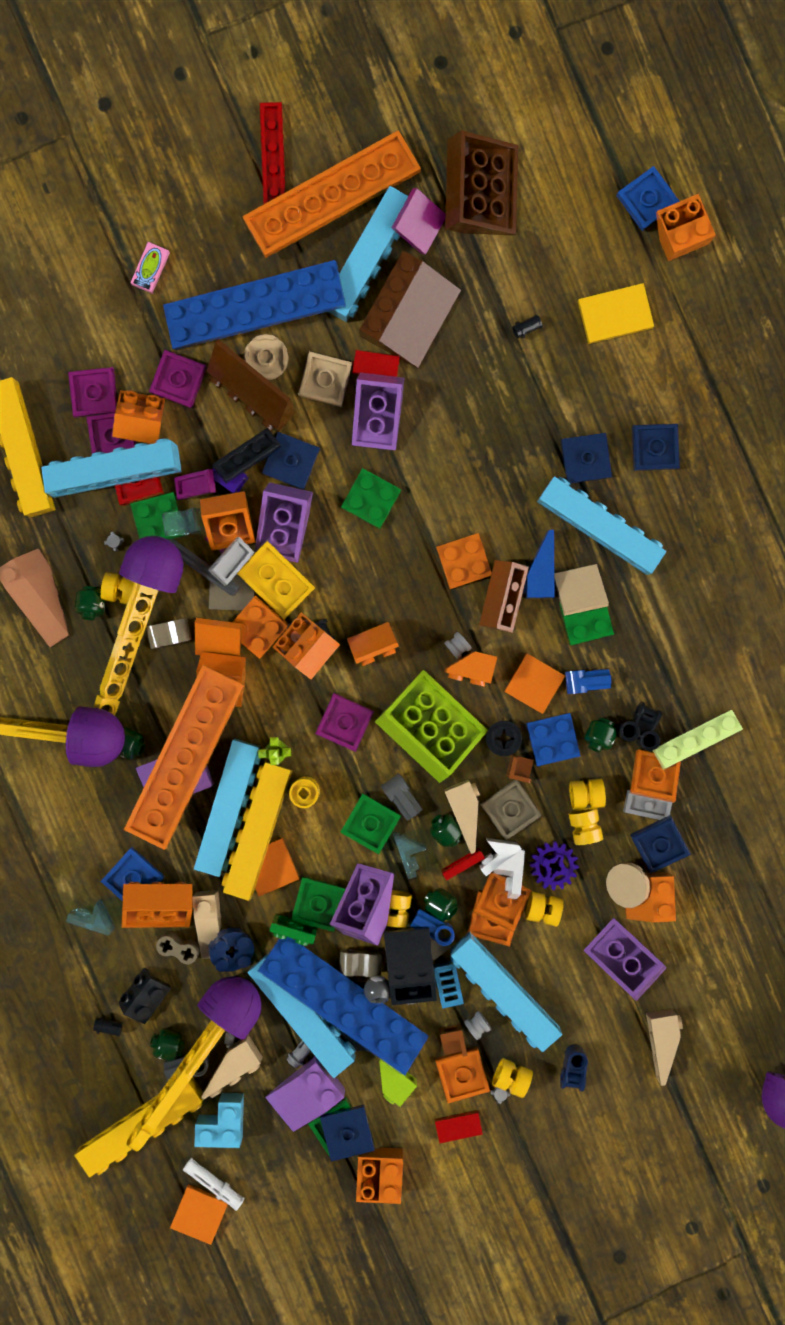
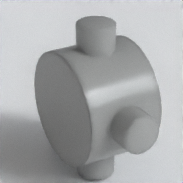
[104,532,124,551]
[224,1031,235,1048]
[491,1087,510,1104]

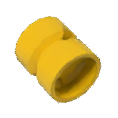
[101,571,134,605]
[289,776,320,808]
[569,778,606,810]
[568,808,604,845]
[387,890,412,928]
[526,891,564,927]
[492,1058,533,1098]

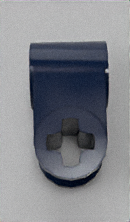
[560,1044,588,1092]

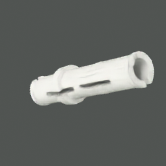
[183,1158,245,1211]

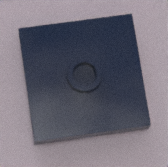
[632,424,680,471]
[262,432,320,490]
[561,433,612,484]
[630,815,691,874]
[320,1104,375,1162]

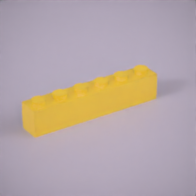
[0,377,56,518]
[222,762,293,901]
[74,1077,203,1178]

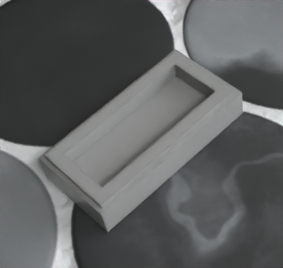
[208,537,255,586]

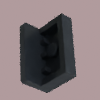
[119,968,171,1024]

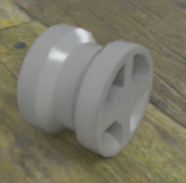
[444,632,472,660]
[464,1011,492,1040]

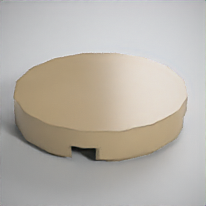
[244,334,289,380]
[606,863,650,908]

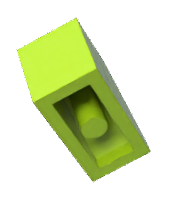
[379,1059,417,1107]

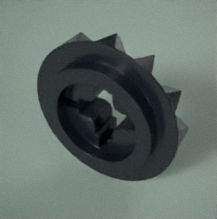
[486,721,522,756]

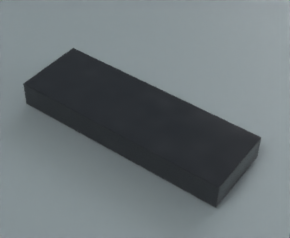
[212,428,281,484]

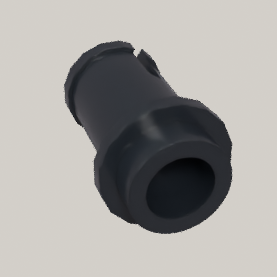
[512,314,542,339]
[93,1016,123,1037]

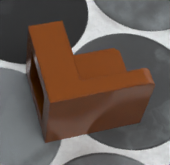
[506,754,534,783]
[439,1023,468,1057]

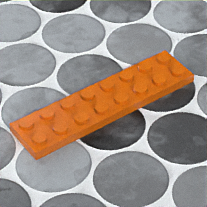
[242,130,421,258]
[124,665,245,850]

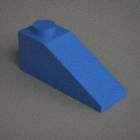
[522,530,555,599]

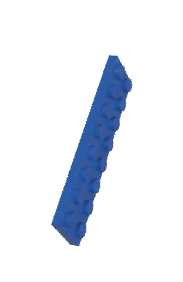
[163,260,346,350]
[257,937,429,1076]

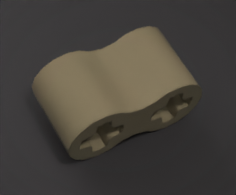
[146,618,192,649]
[156,931,200,965]
[339,949,383,977]

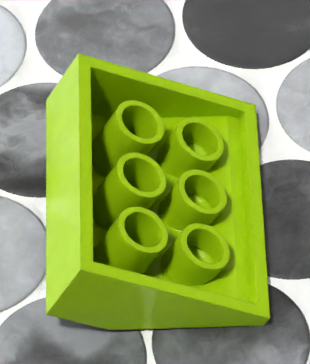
[375,670,488,783]

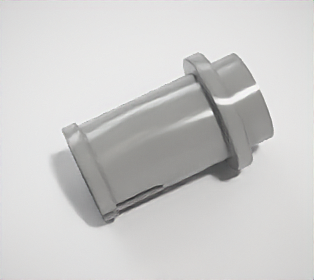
[287,1040,311,1068]

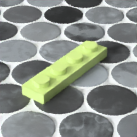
[653,710,743,770]

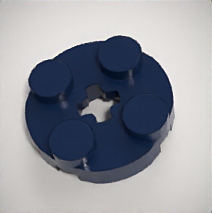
[208,928,254,972]

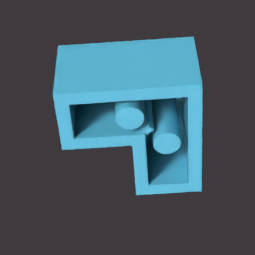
[195,1093,244,1148]

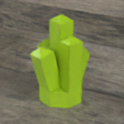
[258,737,291,765]

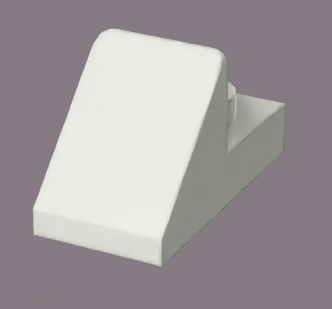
[479,838,521,876]
[493,850,525,899]

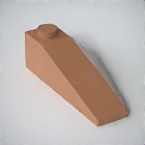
[0,549,69,647]

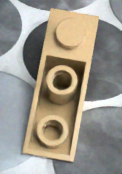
[202,1034,262,1100]

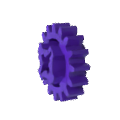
[529,841,579,891]

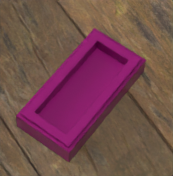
[174,469,216,500]

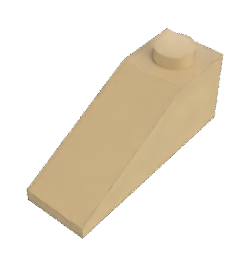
[444,779,480,854]
[192,890,222,959]
[646,1009,683,1086]

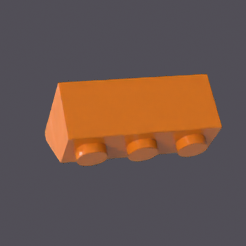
[122,882,192,928]

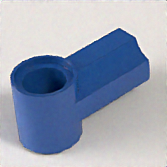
[565,669,611,694]
[410,908,455,946]

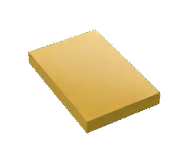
[578,283,654,344]
[237,541,315,620]

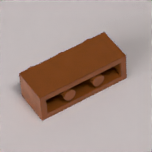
[479,560,529,633]

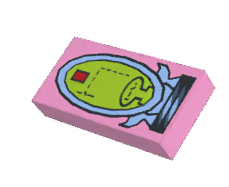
[131,242,170,294]

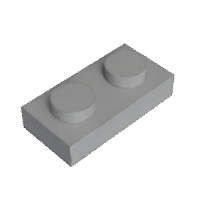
[623,790,672,820]

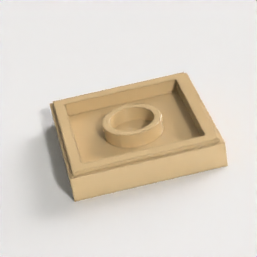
[298,351,353,407]
[554,564,609,616]

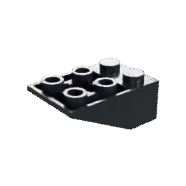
[384,927,437,1005]

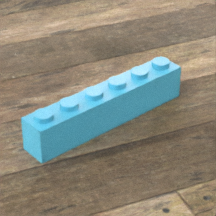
[328,186,408,323]
[41,439,182,498]
[537,476,667,575]
[194,738,261,877]
[450,931,562,1052]
[248,953,356,1078]

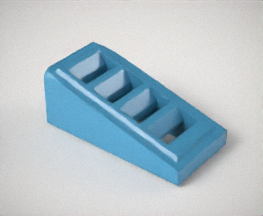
[433,960,464,1009]

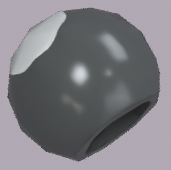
[364,975,391,1004]

